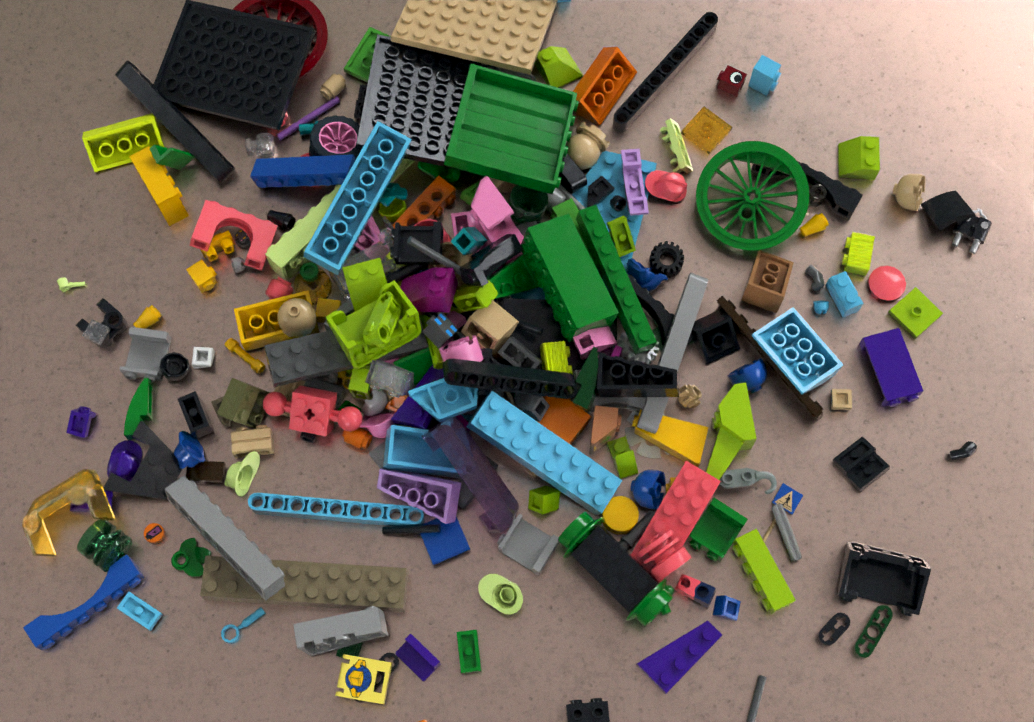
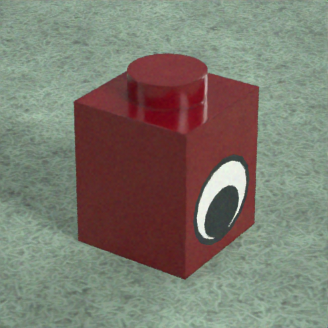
[717,65,747,97]

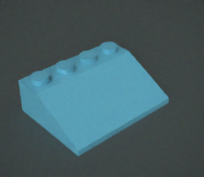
[751,307,843,394]

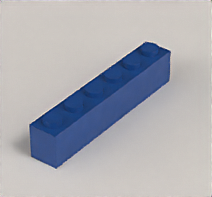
[250,155,356,188]

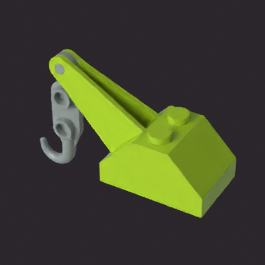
[706,383,777,494]

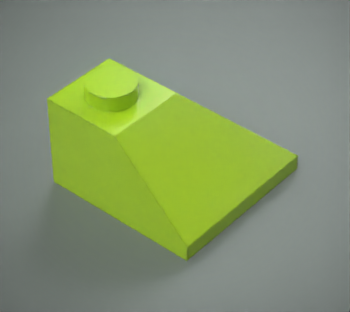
[535,46,583,88]

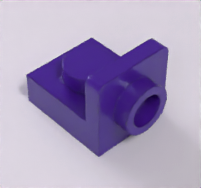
[66,406,96,438]

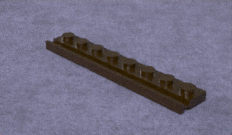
[717,296,824,421]

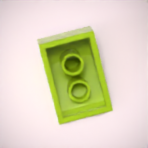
[342,258,387,311]

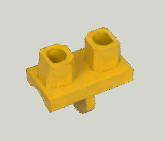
[201,230,235,262]

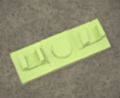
[660,118,693,174]

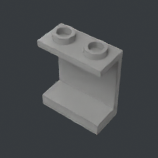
[119,327,172,382]
[497,514,560,576]

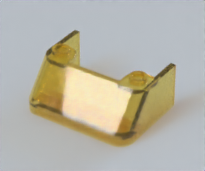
[22,469,115,557]

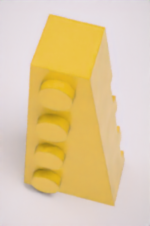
[129,146,189,226]

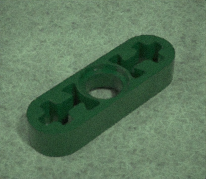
[853,605,893,659]

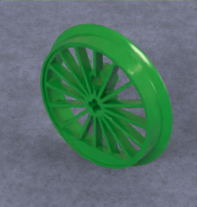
[696,141,809,250]

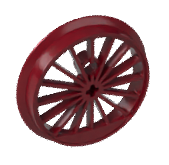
[233,0,328,80]

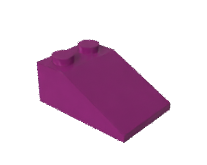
[400,267,458,313]

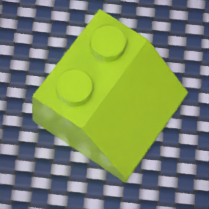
[838,136,880,180]

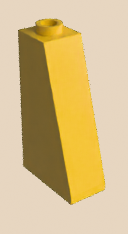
[632,410,709,467]

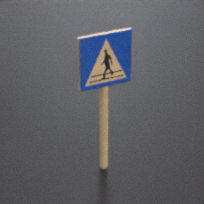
[763,483,803,543]

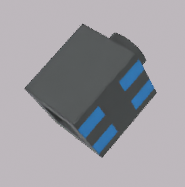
[422,312,458,348]

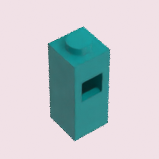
[450,227,488,255]

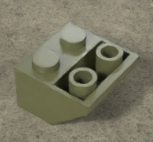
[217,378,270,429]

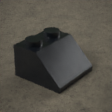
[692,309,740,364]

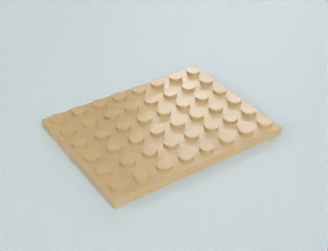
[391,0,558,75]

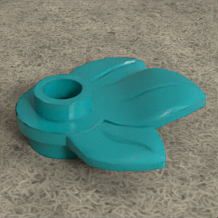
[378,182,408,207]

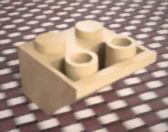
[461,300,519,355]

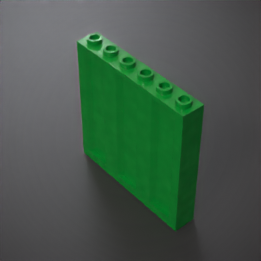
[444,64,579,194]

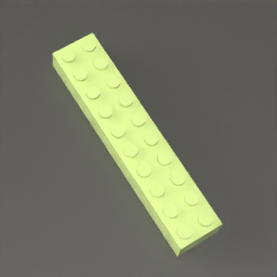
[265,158,415,281]

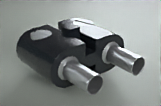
[952,208,992,254]

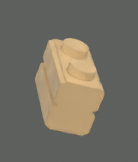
[231,425,274,458]

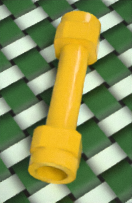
[224,337,266,374]

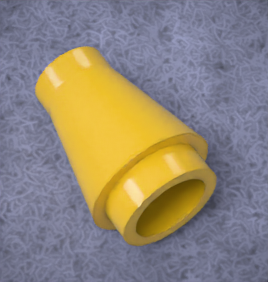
[799,213,829,237]
[133,305,162,329]

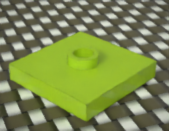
[888,287,943,339]

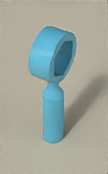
[221,607,265,644]

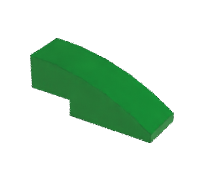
[124,378,153,440]

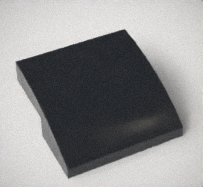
[921,190,975,231]
[833,436,890,492]

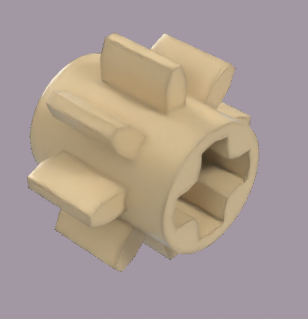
[678,384,702,408]

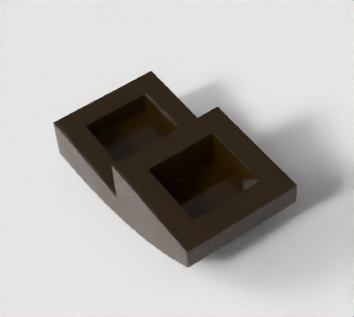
[186,461,226,484]

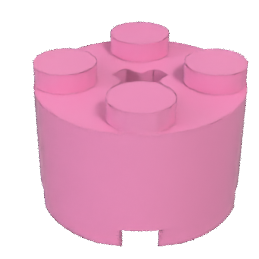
[439,335,484,362]

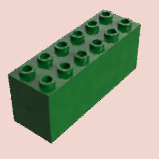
[521,213,619,343]

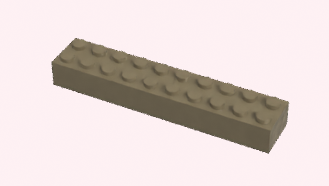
[200,556,408,612]

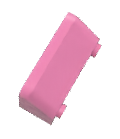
[469,176,524,265]

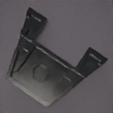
[103,421,182,500]

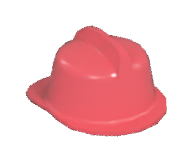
[645,170,687,202]

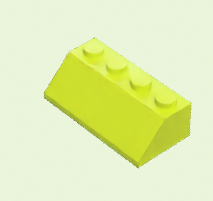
[82,113,165,172]

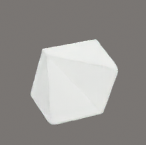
[192,347,215,369]

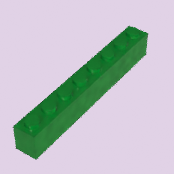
[576,205,657,355]

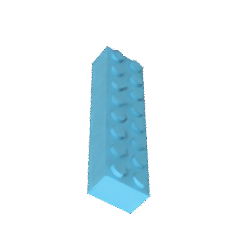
[304,121,412,275]
[466,391,622,515]

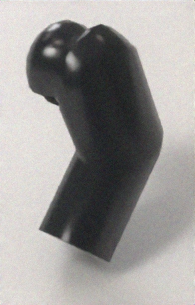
[950,441,977,460]

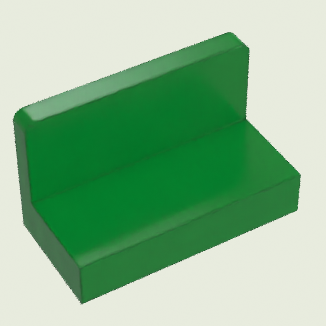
[150,144,195,170]

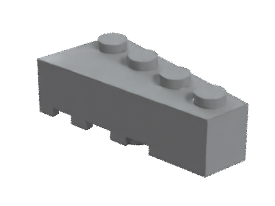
[293,606,388,656]

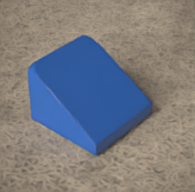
[713,595,741,621]

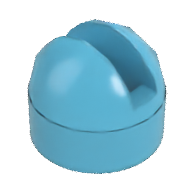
[813,301,829,315]

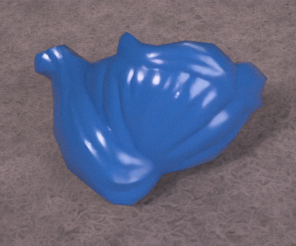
[626,258,668,292]

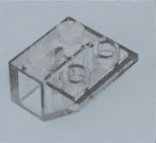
[365,359,414,398]

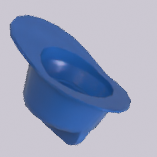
[174,431,205,469]

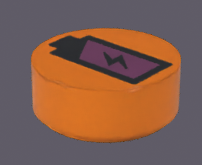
[144,523,165,544]

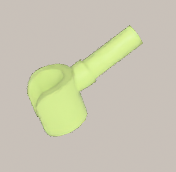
[57,277,85,292]

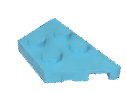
[408,378,478,422]

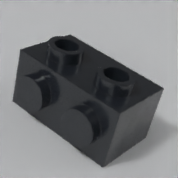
[566,698,610,722]

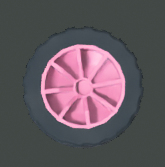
[309,115,361,159]

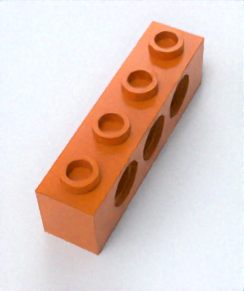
[390,175,456,232]

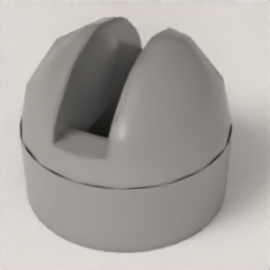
[231,257,246,273]

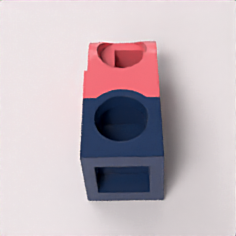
[675,574,716,608]

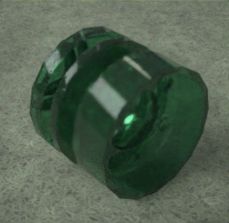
[507,185,549,226]
[77,518,132,572]

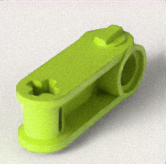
[363,291,403,348]

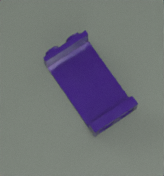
[859,328,923,407]

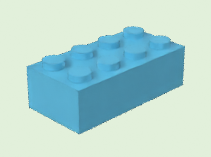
[383,425,468,479]

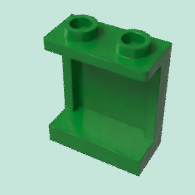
[687,497,748,562]

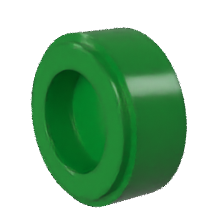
[300,262,320,282]

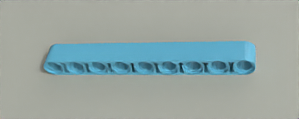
[248,493,425,526]

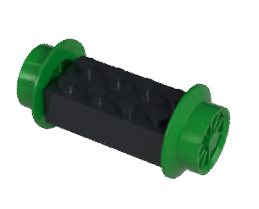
[558,512,673,627]

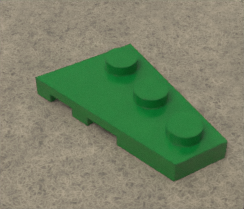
[488,254,539,299]

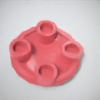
[868,266,906,301]

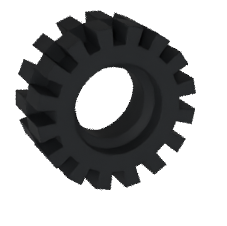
[649,241,684,278]

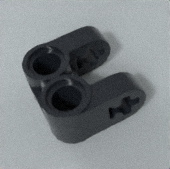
[76,298,127,348]

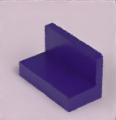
[395,633,441,681]

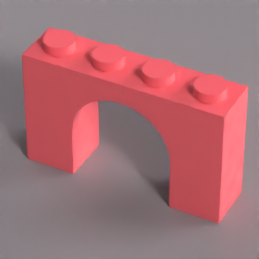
[189,200,278,271]

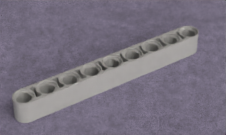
[637,272,708,434]

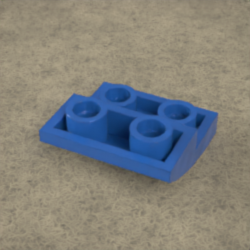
[420,517,470,565]

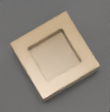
[831,389,852,410]

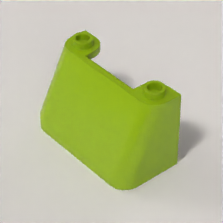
[326,280,422,369]

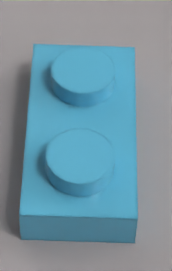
[117,591,163,631]

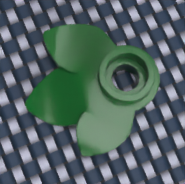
[171,538,211,577]

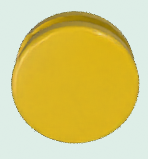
[601,496,639,535]

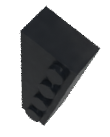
[597,352,680,397]

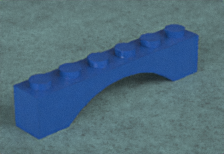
[23,554,144,650]

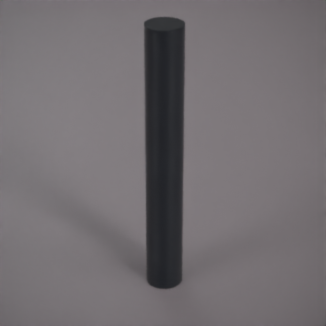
[382,524,441,535]

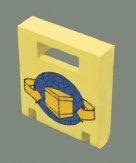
[335,654,392,704]

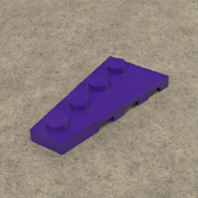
[391,365,444,430]
[636,621,722,694]

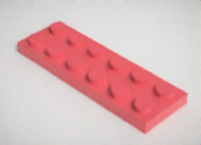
[631,461,721,582]

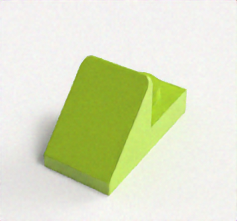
[607,215,636,257]
[607,436,638,479]

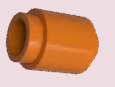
[342,427,373,450]

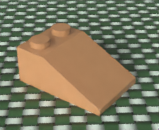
[741,250,794,313]

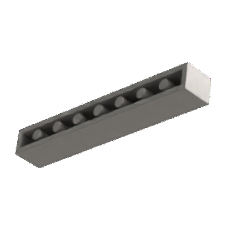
[165,476,285,601]

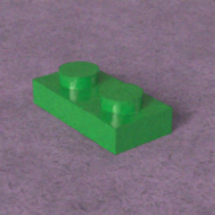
[457,630,481,674]

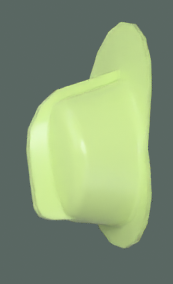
[224,451,260,497]
[478,574,523,615]

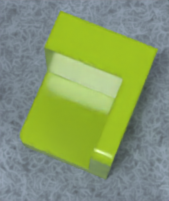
[528,486,560,515]

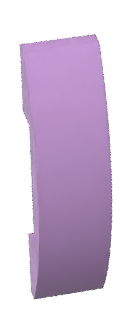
[621,149,649,216]

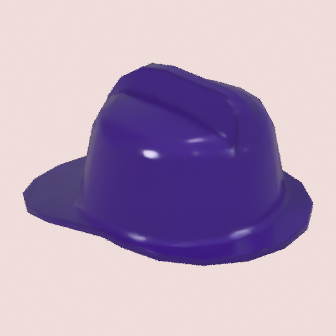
[107,440,143,482]

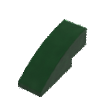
[573,346,599,412]

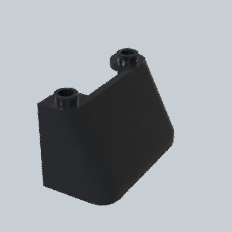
[837,541,931,616]

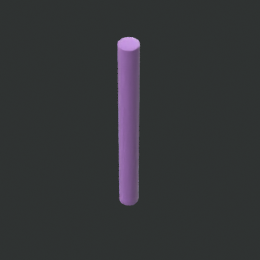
[277,96,340,141]

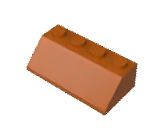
[572,47,637,126]

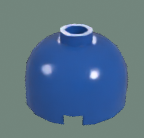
[727,358,767,393]
[631,469,666,510]

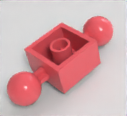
[263,385,363,436]

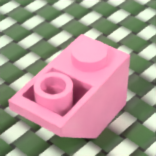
[573,326,617,360]

